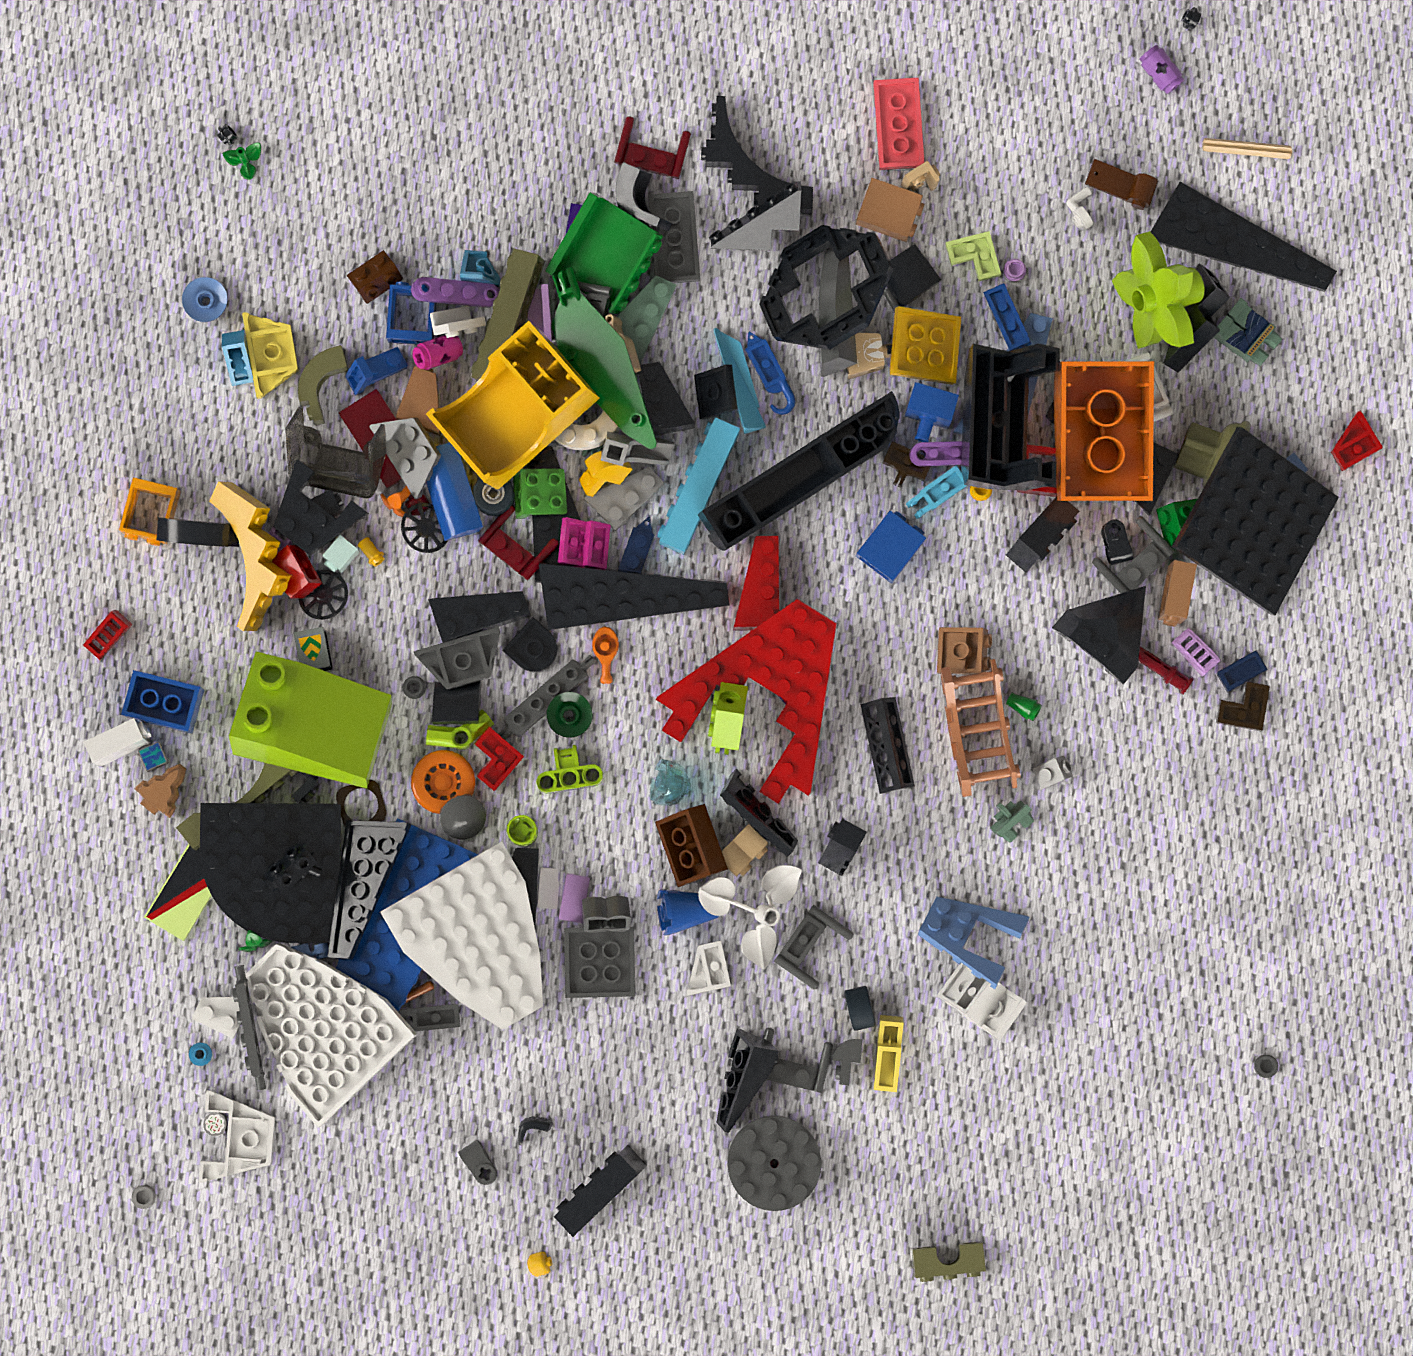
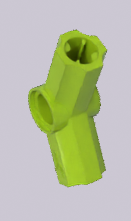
[426,709,495,750]

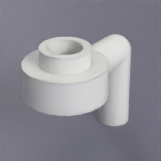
[1066,187,1093,230]

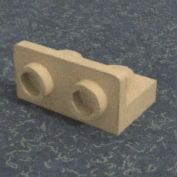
[901,161,940,192]

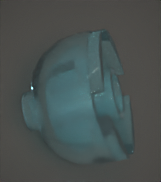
[650,759,691,806]

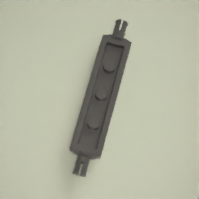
[498,655,596,739]
[232,965,266,1090]

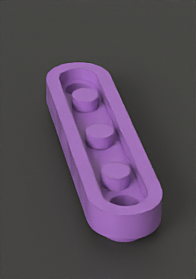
[411,277,500,308]
[910,441,962,466]

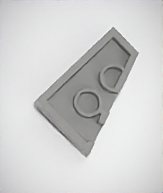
[584,467,665,531]

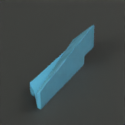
[713,328,766,434]

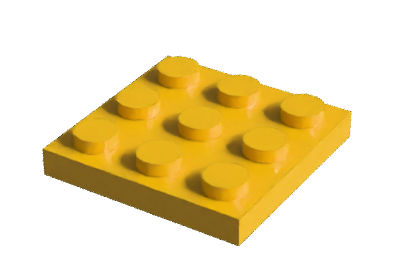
[890,306,961,385]

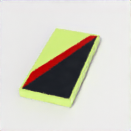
[144,844,212,941]

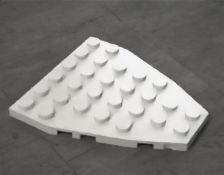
[380,841,543,1030]
[245,943,417,1128]

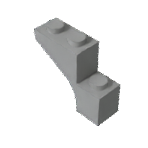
[601,432,674,466]

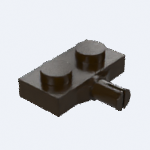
[883,441,931,488]

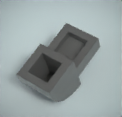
[832,1039,862,1086]

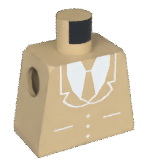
[847,333,892,379]

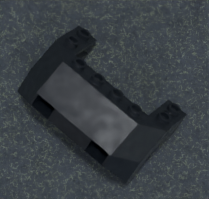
[961,343,1060,491]

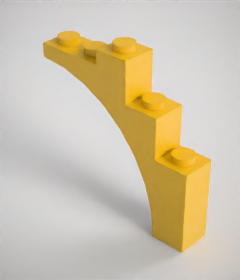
[209,481,291,631]

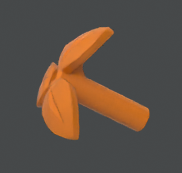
[380,486,411,517]

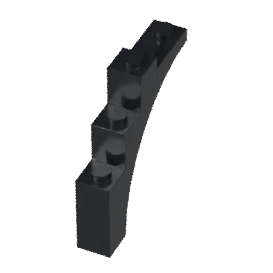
[701,96,813,215]

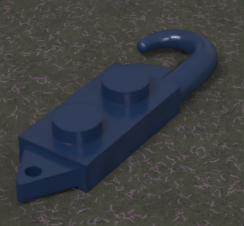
[618,517,655,573]

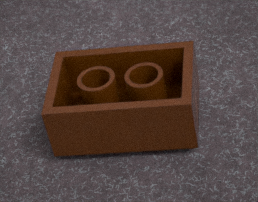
[655,804,728,887]

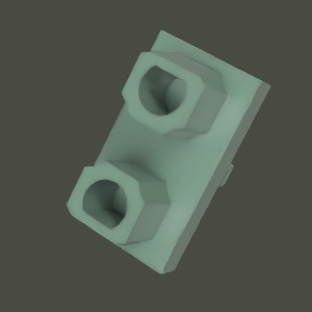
[990,801,1034,843]

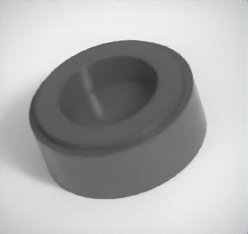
[1254,1055,1278,1078]

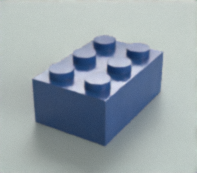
[121,670,204,734]

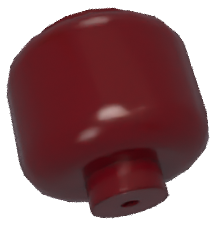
[405,493,430,516]

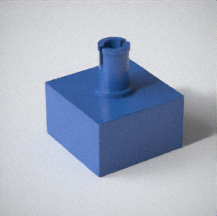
[905,382,959,442]

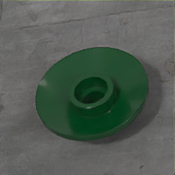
[546,692,593,738]

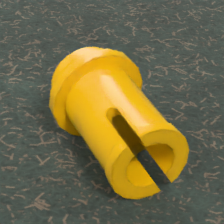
[357,537,385,567]

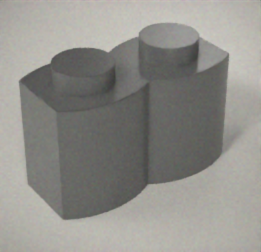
[582,896,631,933]

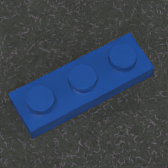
[983,283,1031,351]

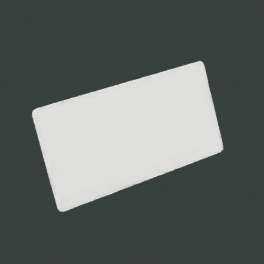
[537,868,559,909]

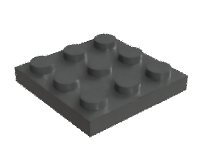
[564,926,635,998]

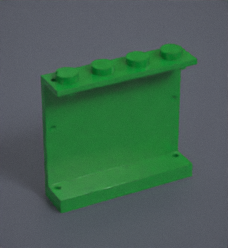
[545,192,663,314]

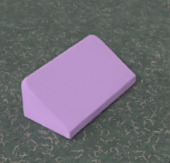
[559,873,590,923]

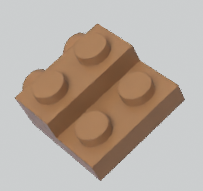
[937,627,992,675]

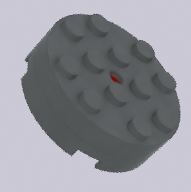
[727,1116,821,1211]

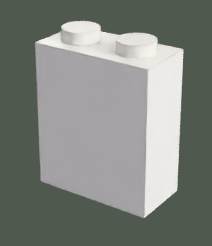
[83,718,152,766]

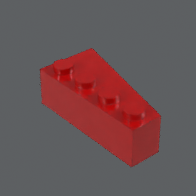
[733,536,779,631]

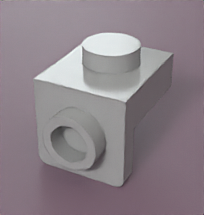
[1032,755,1073,790]

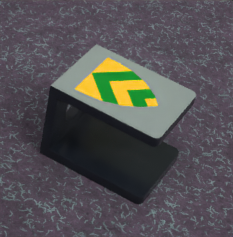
[293,627,333,671]

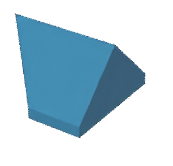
[460,250,501,287]

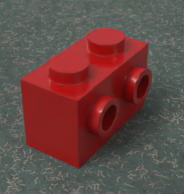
[272,545,322,599]

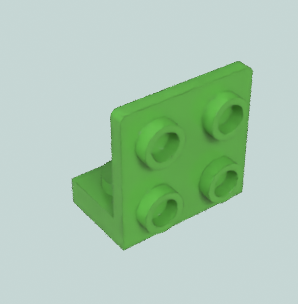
[513,469,567,519]

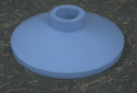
[182,277,228,322]

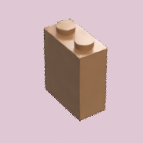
[856,178,925,242]

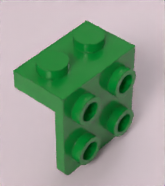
[1156,498,1198,552]

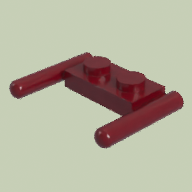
[614,116,691,179]
[477,505,559,581]

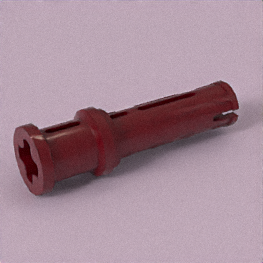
[1139,646,1195,695]

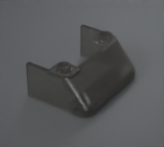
[285,407,386,498]

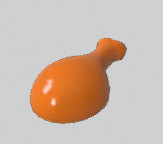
[592,626,619,684]

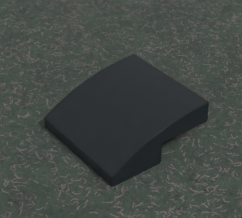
[887,244,941,307]
[432,681,481,725]

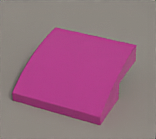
[558,517,611,570]

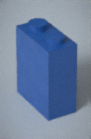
[856,510,926,584]

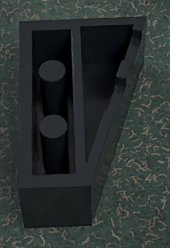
[638,361,695,436]
[1006,496,1080,573]
[818,818,867,876]

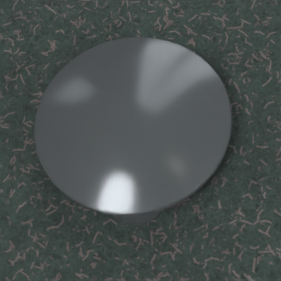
[440,794,486,840]

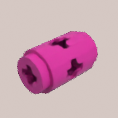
[413,335,463,370]

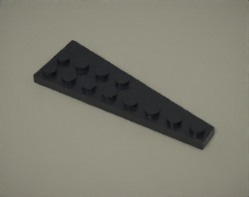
[539,562,730,630]

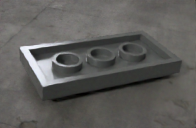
[648,191,700,283]

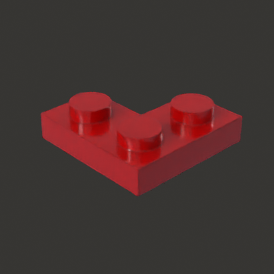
[474,726,524,791]

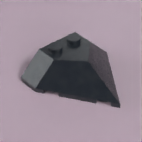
[1052,586,1146,685]

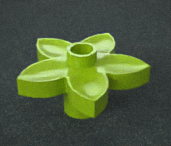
[1112,231,1204,349]

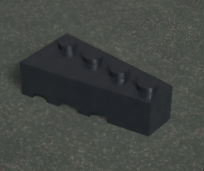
[554,1145,647,1237]

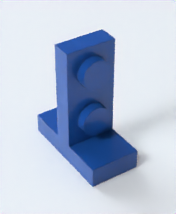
[345,347,408,396]

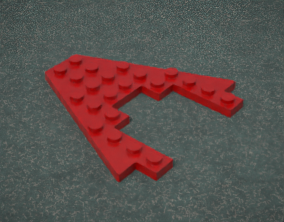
[655,599,837,804]

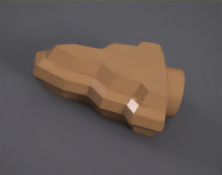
[134,764,187,818]

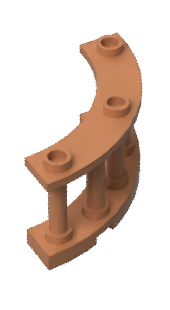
[940,659,1020,797]

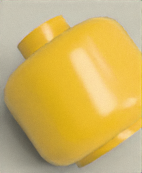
[527,1251,553,1277]

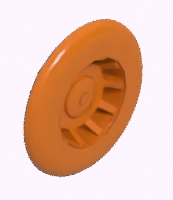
[411,750,475,814]

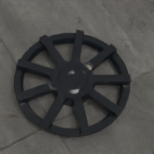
[401,503,448,553]
[298,569,348,620]

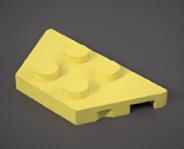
[242,312,299,399]

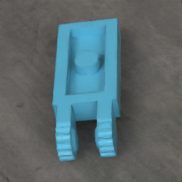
[906,465,968,519]

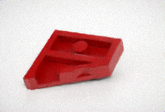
[1331,410,1383,471]

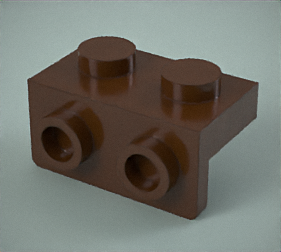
[347,250,403,304]

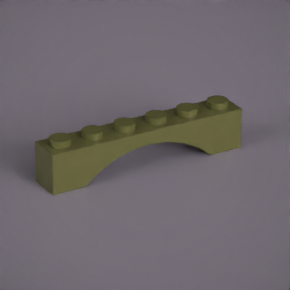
[176,763,299,851]

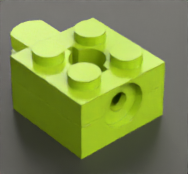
[708,682,748,755]

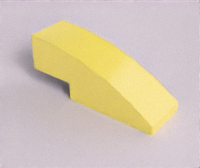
[874,1015,904,1092]

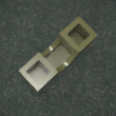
[911,1241,986,1282]

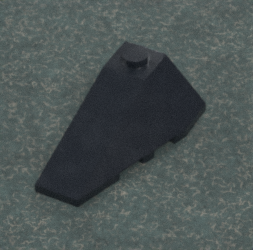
[716,1028,779,1133]

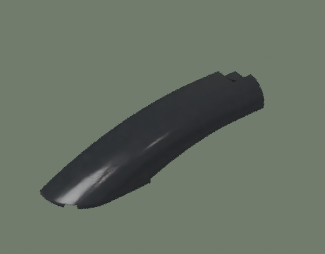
[698,391,900,551]

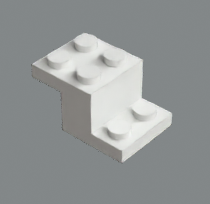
[937,963,1027,1041]

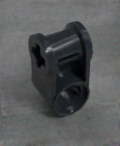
[1101,519,1133,565]

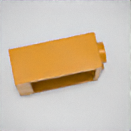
[119,477,181,546]

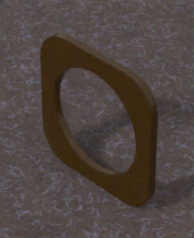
[336,780,387,826]

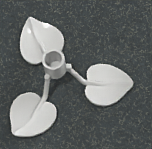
[699,865,802,969]

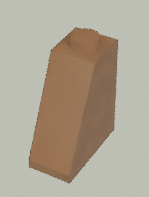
[396,366,441,436]

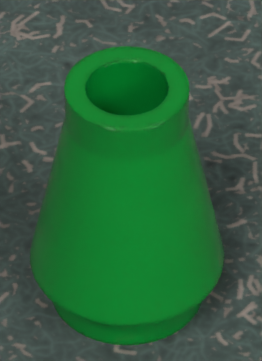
[1006,692,1042,721]

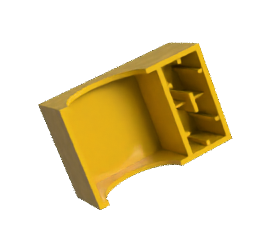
[426,321,600,490]

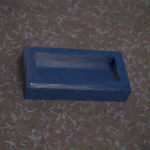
[1216,650,1268,693]

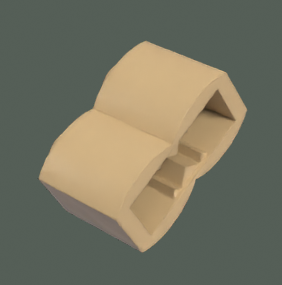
[722,824,768,877]

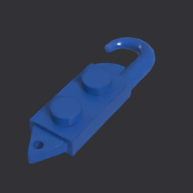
[745,331,796,415]

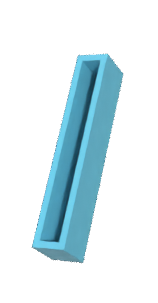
[657,417,740,555]

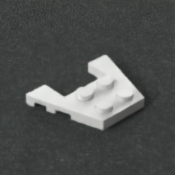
[199,1090,276,1183]

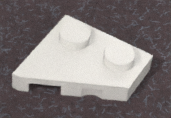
[687,941,731,996]
[191,996,252,1039]

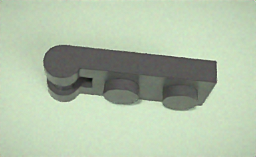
[398,1004,461,1032]

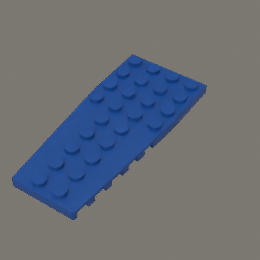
[336,818,478,1011]

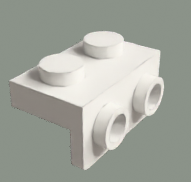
[430,306,486,338]

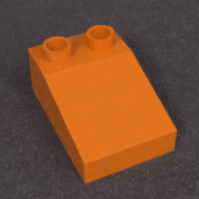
[1054,361,1154,501]

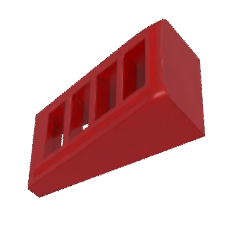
[83,610,133,660]

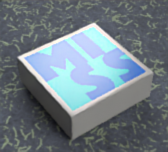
[138,741,169,772]

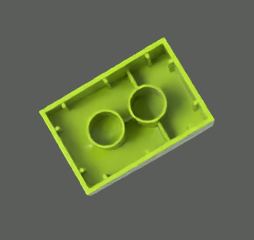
[229,651,392,788]

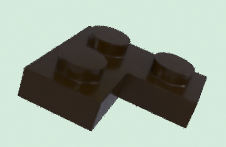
[1216,682,1270,732]

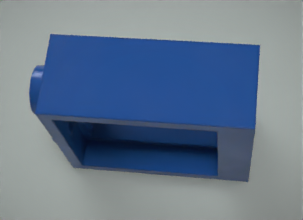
[386,282,436,345]

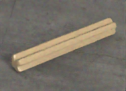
[1202,138,1292,159]

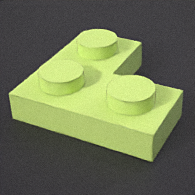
[945,231,1001,281]

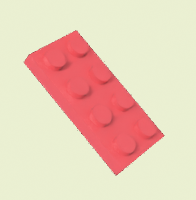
[873,78,924,170]

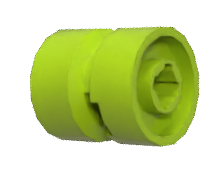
[507,815,538,847]

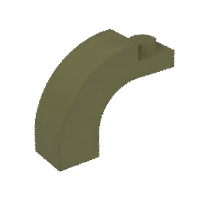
[298,345,349,426]

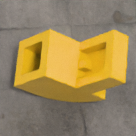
[579,451,632,497]

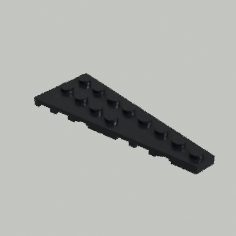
[1150,182,1337,292]

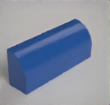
[426,442,483,541]

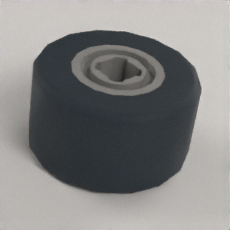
[473,478,515,516]
[844,986,876,1031]

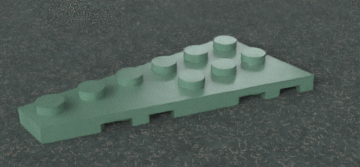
[617,275,677,375]

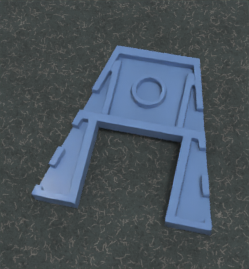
[918,896,1030,989]

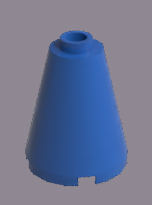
[657,889,719,936]

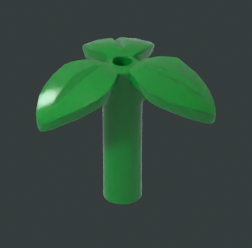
[222,142,261,180]
[238,930,272,952]

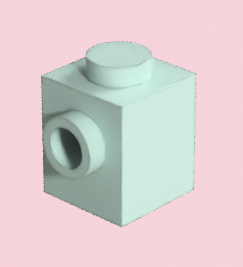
[322,535,359,573]

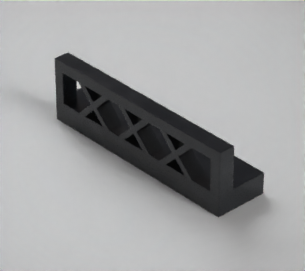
[860,697,915,794]

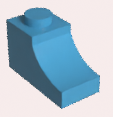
[222,330,254,386]

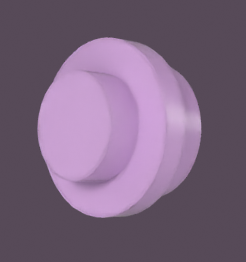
[1003,259,1026,282]

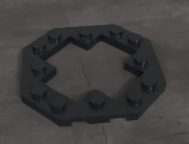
[759,225,894,350]

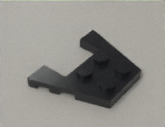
[273,459,369,555]

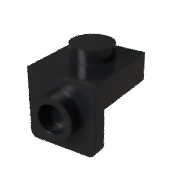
[291,772,320,803]

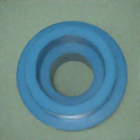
[189,1043,212,1066]

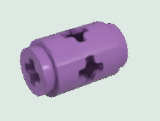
[1139,45,1185,94]

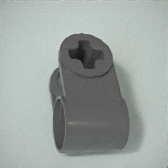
[458,1139,497,1185]

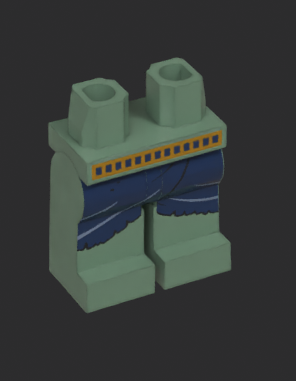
[1213,298,1282,366]

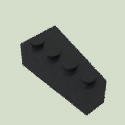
[428,591,531,643]

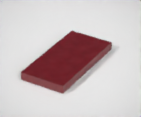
[338,388,403,489]

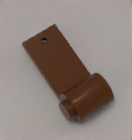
[1085,159,1159,210]

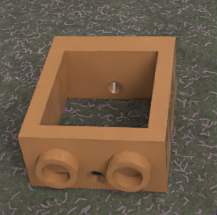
[1158,560,1197,627]

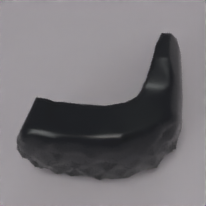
[518,1116,553,1145]

